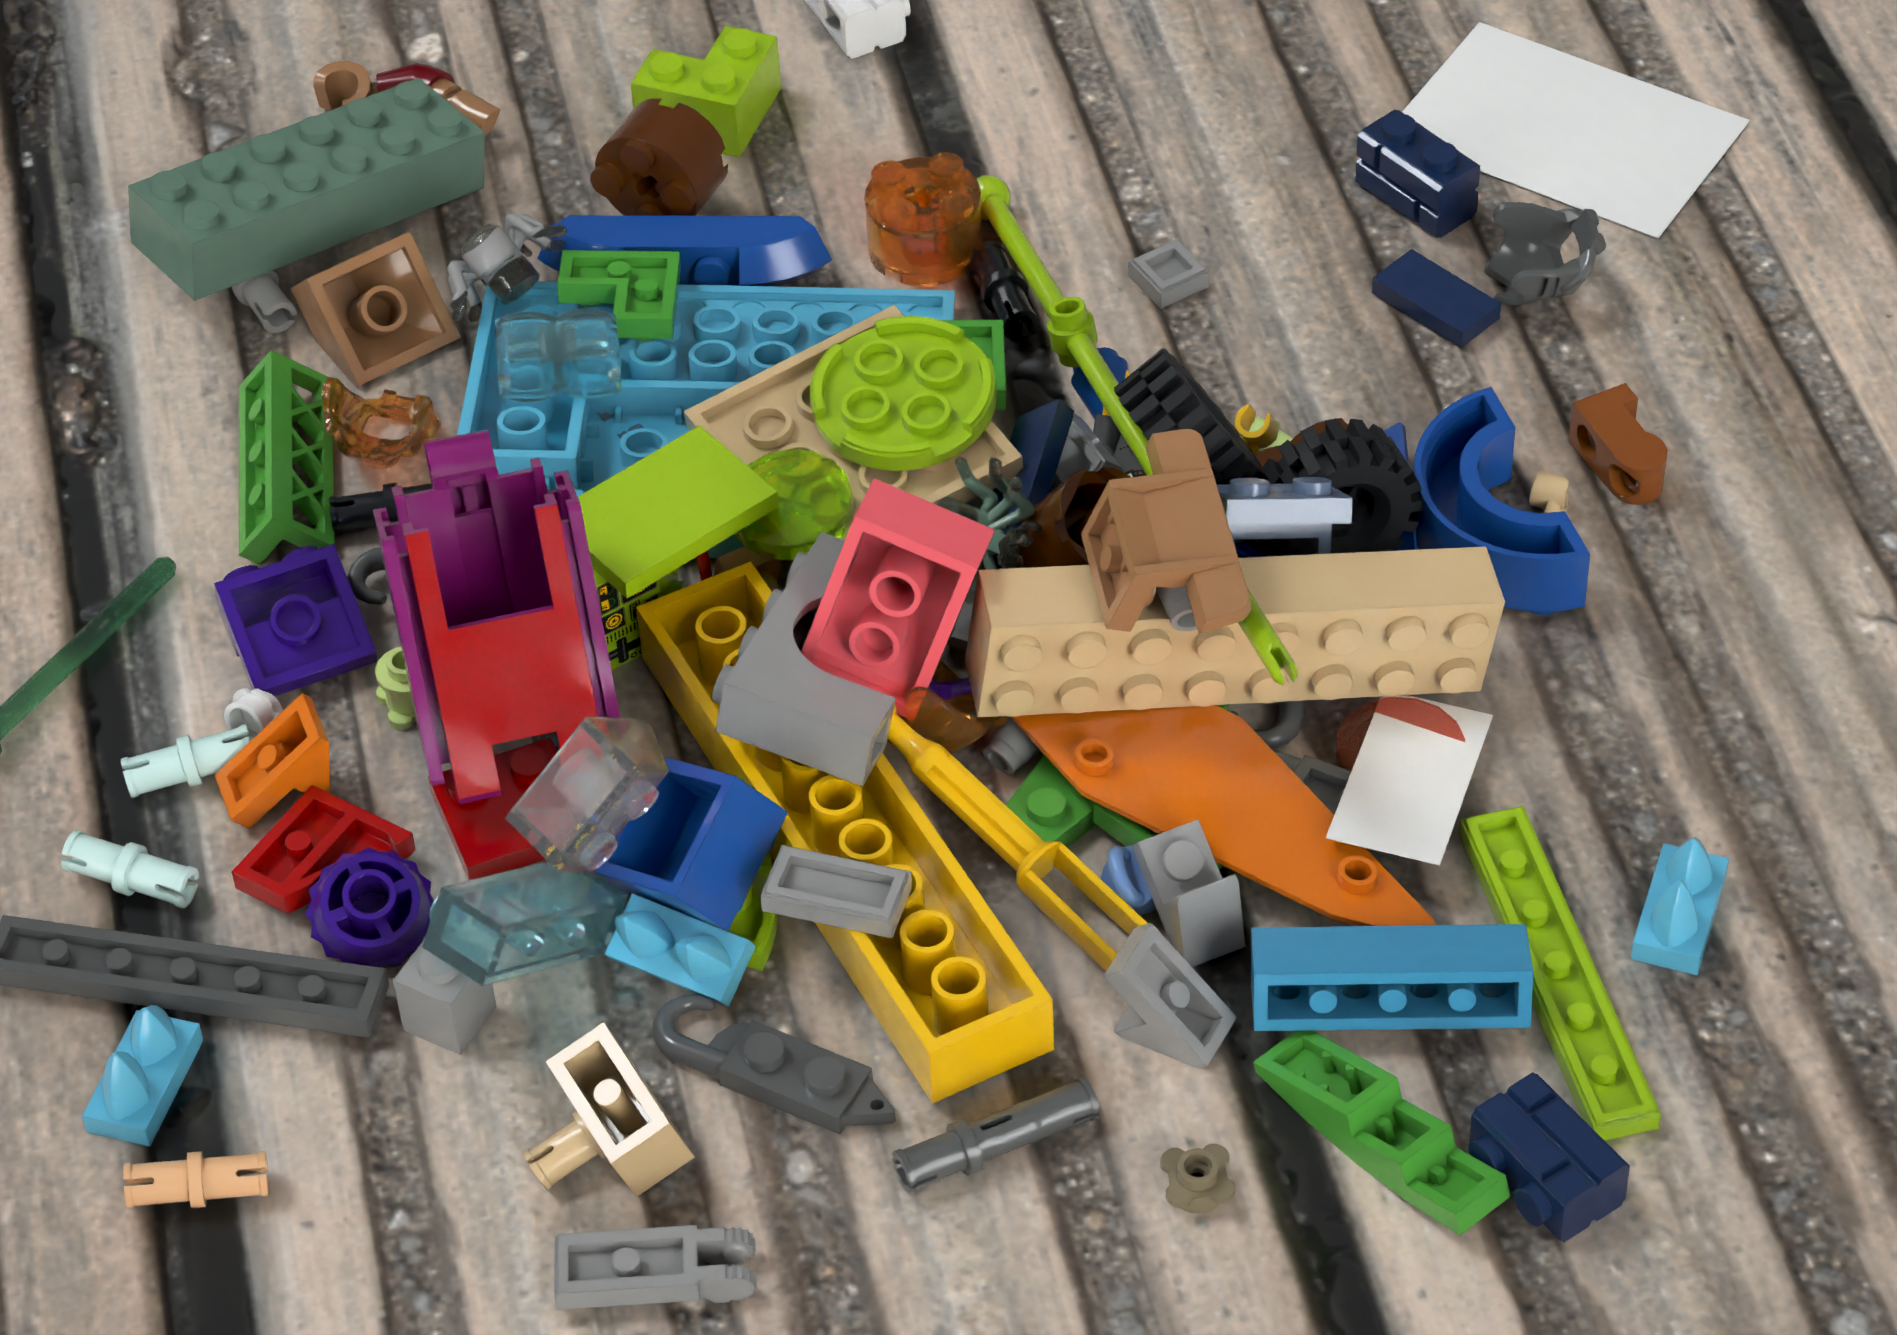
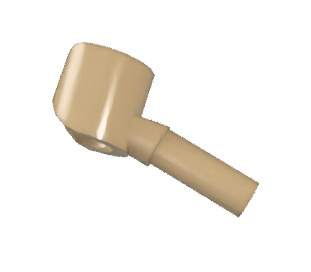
[1529,470,1569,513]

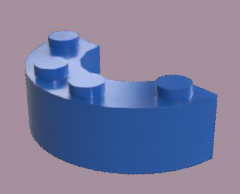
[1414,387,1590,615]

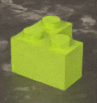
[630,25,781,158]

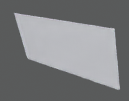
[1326,695,1493,866]

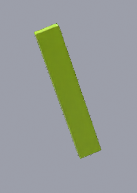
[1459,806,1661,1141]

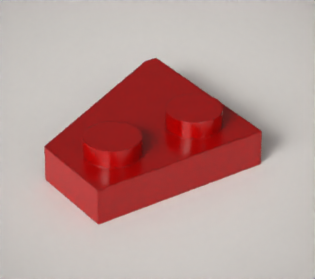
[231,785,416,914]

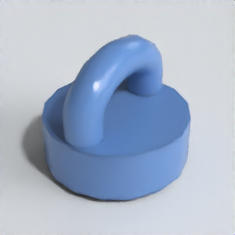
[1101,845,1156,915]

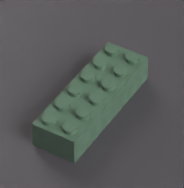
[128,78,485,301]

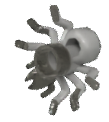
[447,213,568,323]

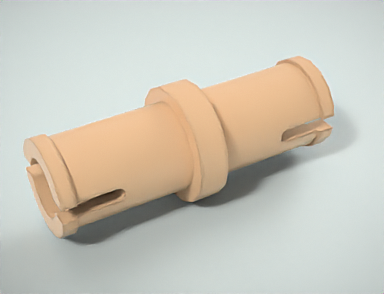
[123,1151,269,1208]

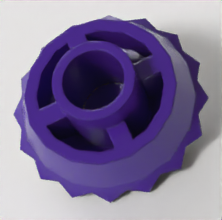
[305,847,437,968]

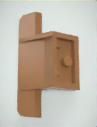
[1081,429,1251,634]

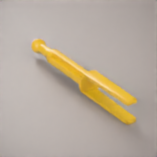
[888,704,1148,971]

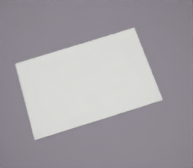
[1402,22,1750,238]

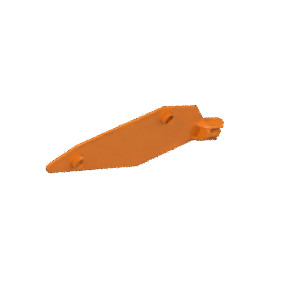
[1011,705,1436,926]

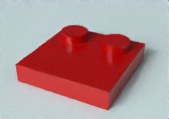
[428,737,593,884]

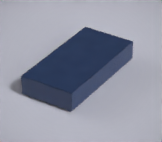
[1372,249,1501,348]

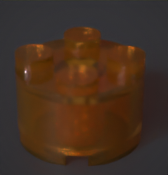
[864,152,983,287]

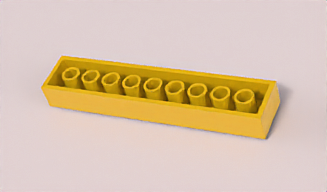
[636,561,1054,1104]

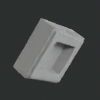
[1128,239,1209,309]

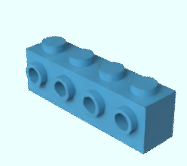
[1251,924,1533,1031]

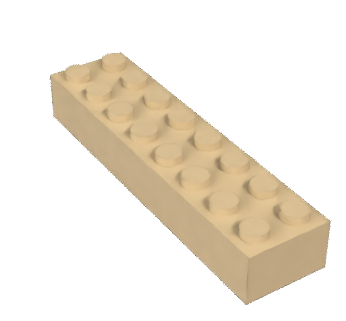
[965,547,1505,717]

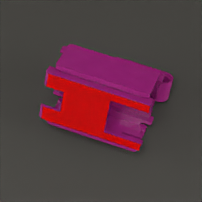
[373,430,625,804]

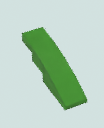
[1253,1030,1510,1236]

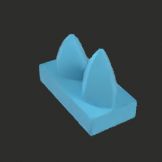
[1631,837,1729,975]
[604,893,756,1007]
[82,1005,203,1146]

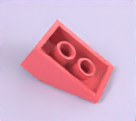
[801,478,995,721]

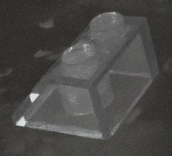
[505,717,669,872]

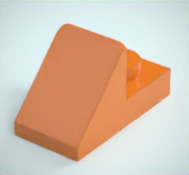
[214,693,330,829]

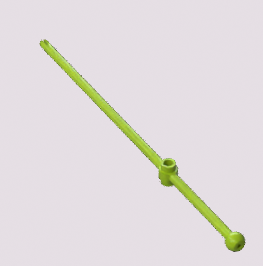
[966,175,1298,686]

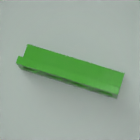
[238,350,335,565]

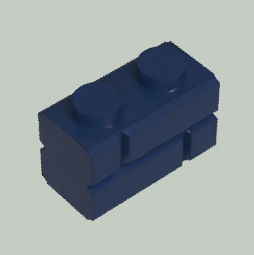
[1355,109,1480,238]
[1468,1072,1630,1242]

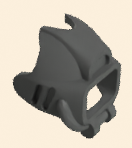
[1484,202,1606,305]

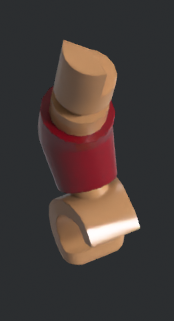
[313,61,501,136]

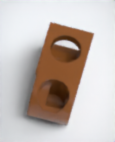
[1568,383,1668,505]

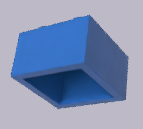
[593,755,788,931]

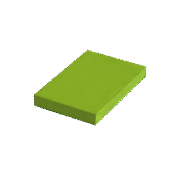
[578,425,779,599]

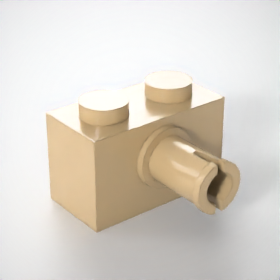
[523,1022,695,1197]

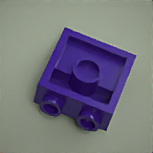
[214,544,377,697]

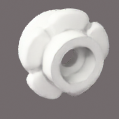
[224,688,283,739]

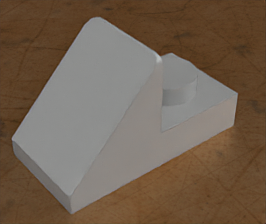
[1132,820,1245,967]
[1103,923,1237,1068]

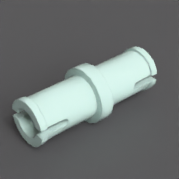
[121,724,252,798]
[61,830,199,908]

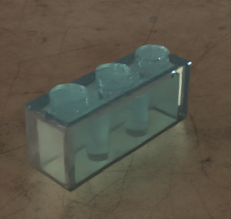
[422,857,628,986]

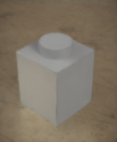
[393,933,497,1055]

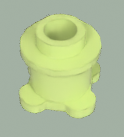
[375,647,416,730]

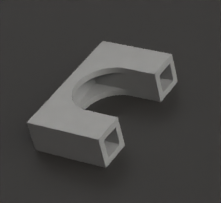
[712,532,956,786]

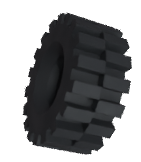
[1114,348,1263,485]
[1262,418,1423,556]

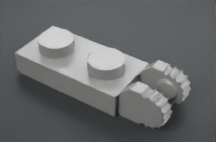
[554,1225,757,1310]

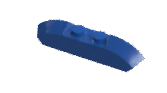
[537,215,832,287]

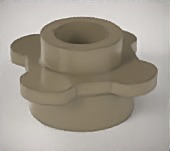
[1160,1144,1235,1214]

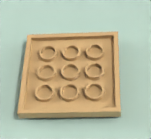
[684,305,1023,562]

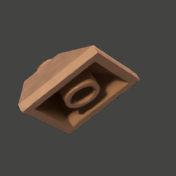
[290,231,461,387]

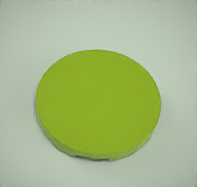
[810,316,997,471]

